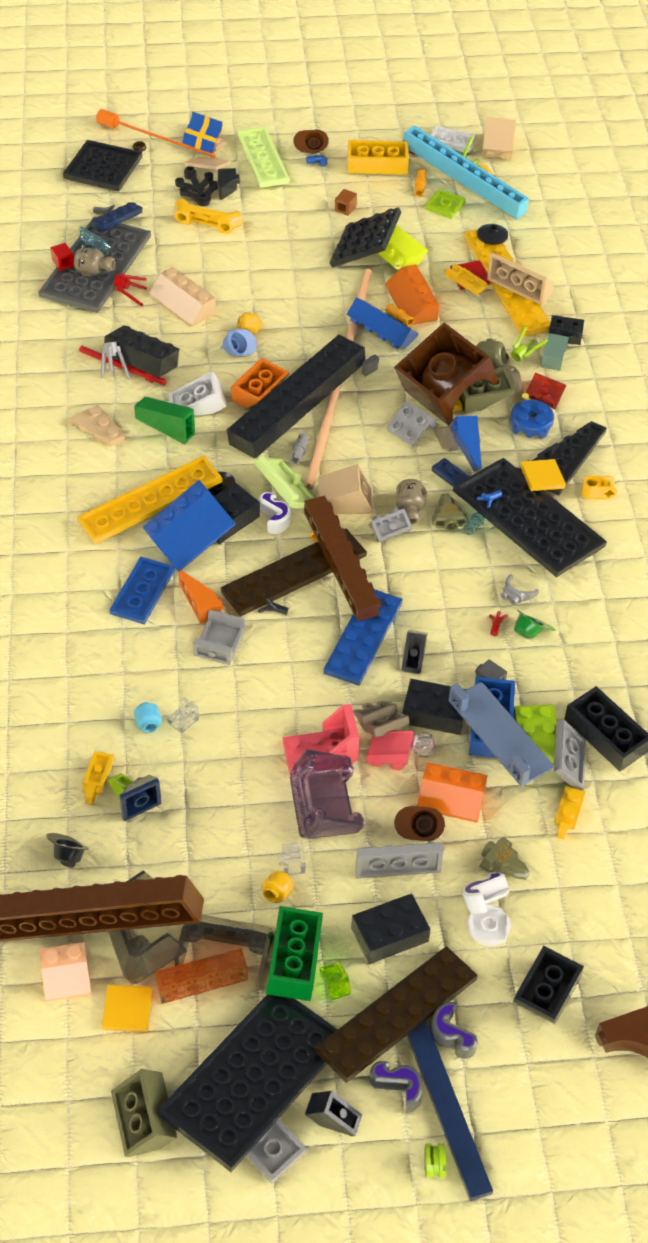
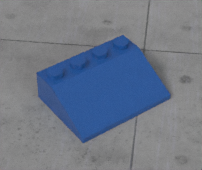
[143,480,236,571]

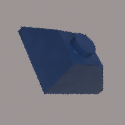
[119,775,162,821]

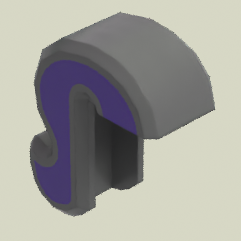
[430,1002,478,1059]
[369,1061,423,1113]

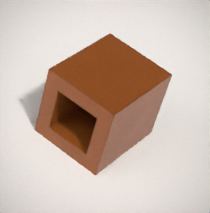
[335,189,357,216]

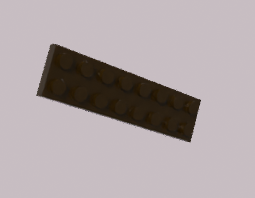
[221,528,367,617]
[315,946,478,1083]

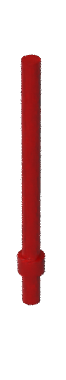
[79,345,167,386]

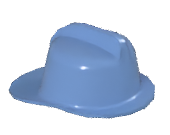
[221,329,257,356]

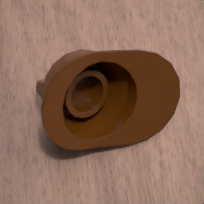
[293,129,329,154]
[394,806,445,841]

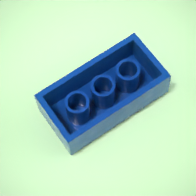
[469,677,515,758]

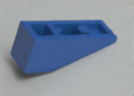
[450,416,482,472]

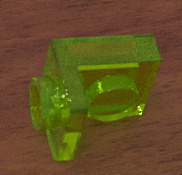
[319,961,351,1001]

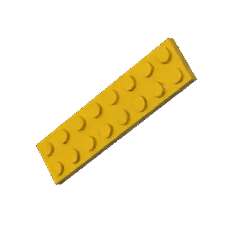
[77,455,222,544]

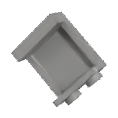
[193,610,246,665]

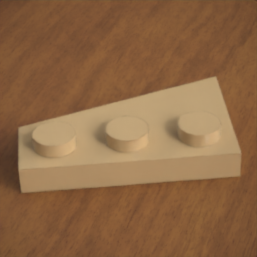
[68,405,125,447]

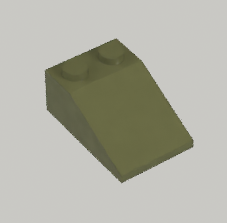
[459,367,516,413]

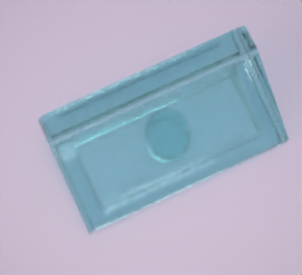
[80,226,111,253]

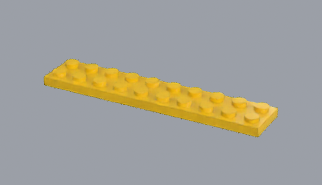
[464,230,550,336]

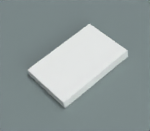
[430,126,477,154]

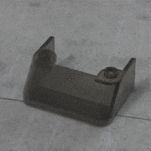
[108,870,187,984]
[174,915,274,990]

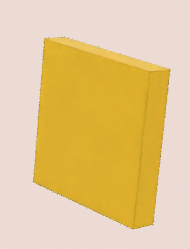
[520,459,566,491]
[102,985,153,1032]

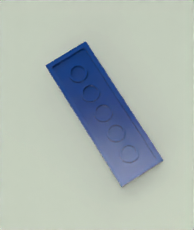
[323,589,403,686]

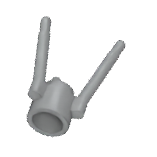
[101,342,131,379]

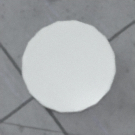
[467,904,511,946]

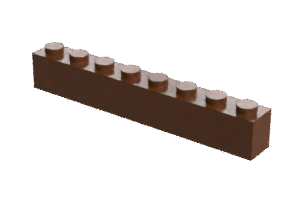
[304,495,381,622]

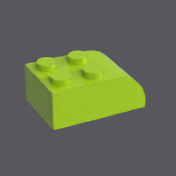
[513,705,557,765]

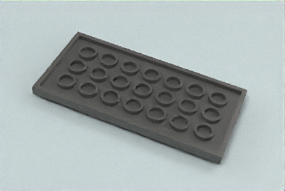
[38,217,151,313]

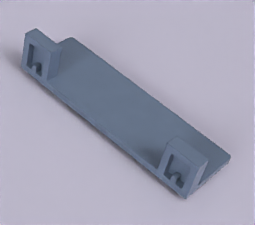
[449,682,554,787]

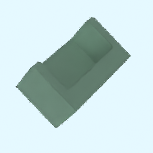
[541,333,569,371]

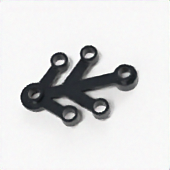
[175,166,218,207]

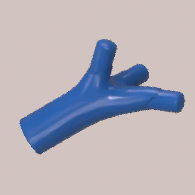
[477,490,502,508]

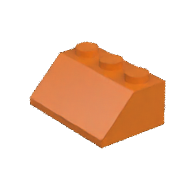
[231,358,289,408]
[417,762,488,823]

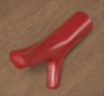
[489,611,508,636]

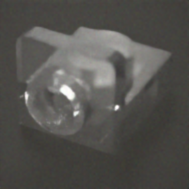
[167,697,199,734]

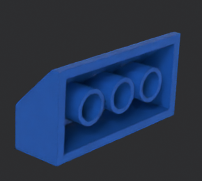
[346,297,419,349]

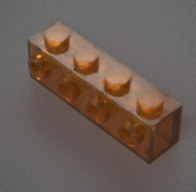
[154,948,248,1004]

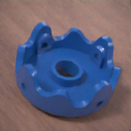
[510,400,554,439]

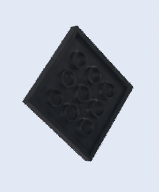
[63,140,143,191]
[329,207,402,268]

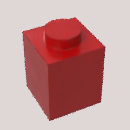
[50,243,74,271]

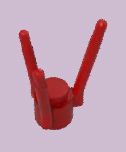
[114,273,147,306]

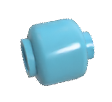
[134,702,162,733]

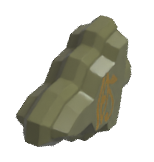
[432,493,468,532]
[479,837,530,880]

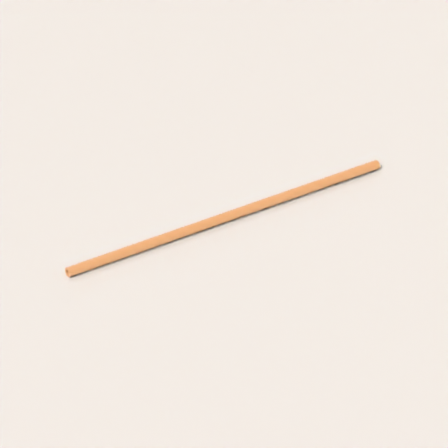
[305,269,372,489]

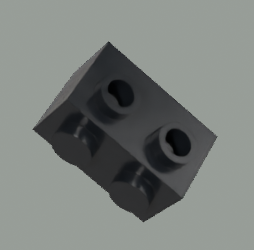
[548,315,585,345]

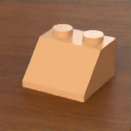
[39,942,91,1002]

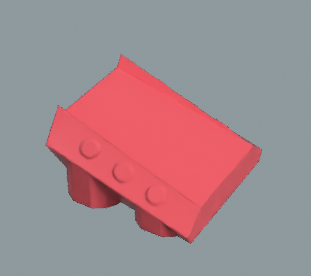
[366,731,414,771]

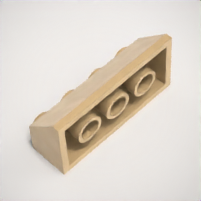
[487,253,554,305]
[149,266,216,327]

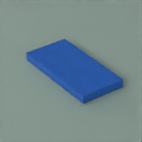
[109,557,175,625]

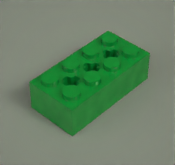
[266,906,323,1001]

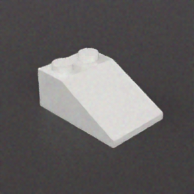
[168,371,227,416]

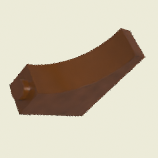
[595,1006,648,1058]

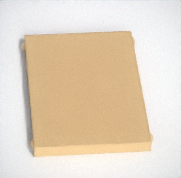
[184,156,231,170]

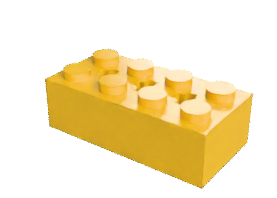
[348,140,409,175]

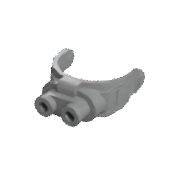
[501,574,539,605]

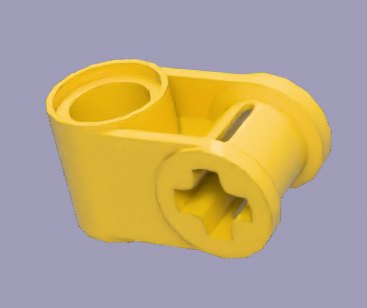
[581,475,617,499]

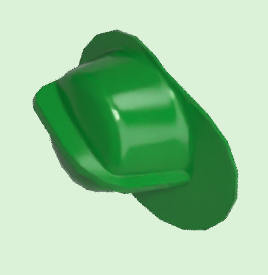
[514,610,556,639]

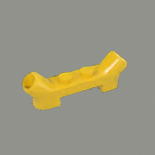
[174,198,243,234]

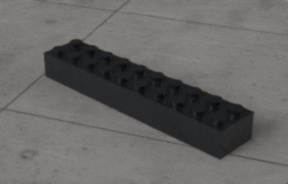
[227,334,366,459]

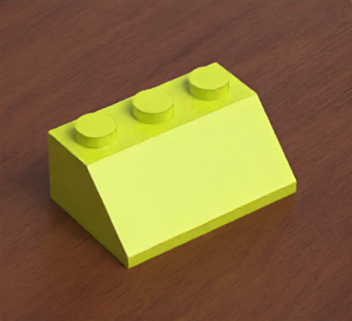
[378,225,428,270]

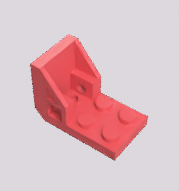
[282,704,359,775]

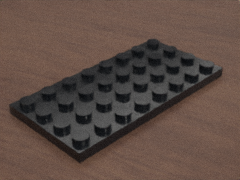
[453,457,607,578]
[157,994,338,1172]

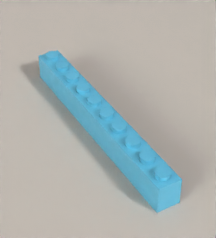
[404,125,529,219]

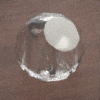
[412,732,436,758]

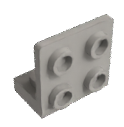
[387,401,438,446]

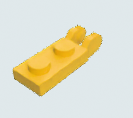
[445,264,487,295]

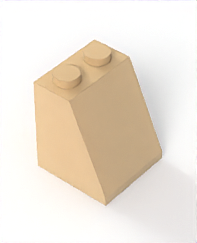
[482,117,516,160]
[317,464,373,514]

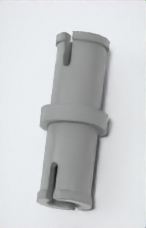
[290,434,309,465]

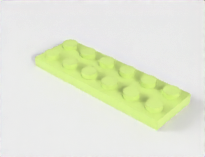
[237,126,289,188]

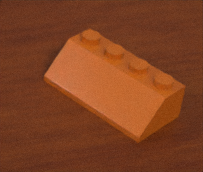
[385,264,439,325]

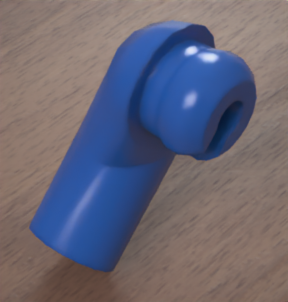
[306,155,327,167]

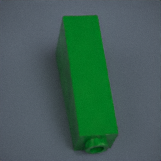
[134,396,195,445]

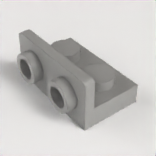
[369,508,413,543]

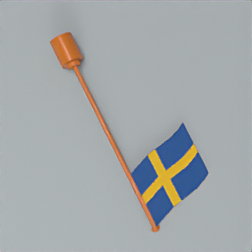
[96,109,223,158]

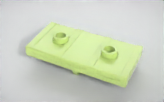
[253,455,315,508]

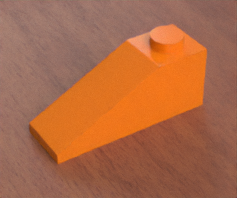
[178,571,223,624]

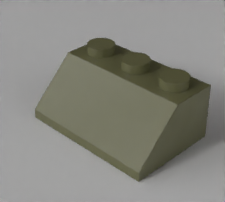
[111,1069,177,1157]

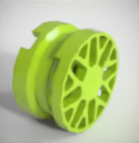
[424,1143,446,1178]

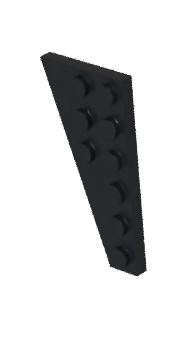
[516,421,607,496]

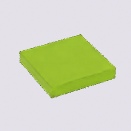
[425,189,466,219]

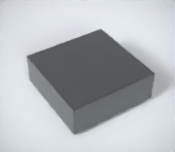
[362,354,379,377]

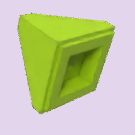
[108,773,134,800]

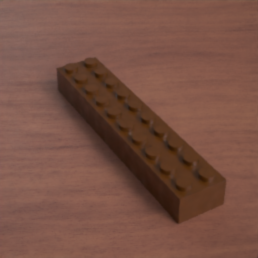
[0,875,204,942]

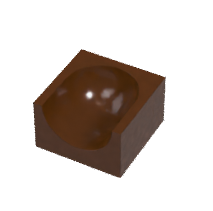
[394,322,498,426]

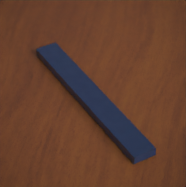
[407,1020,493,1201]

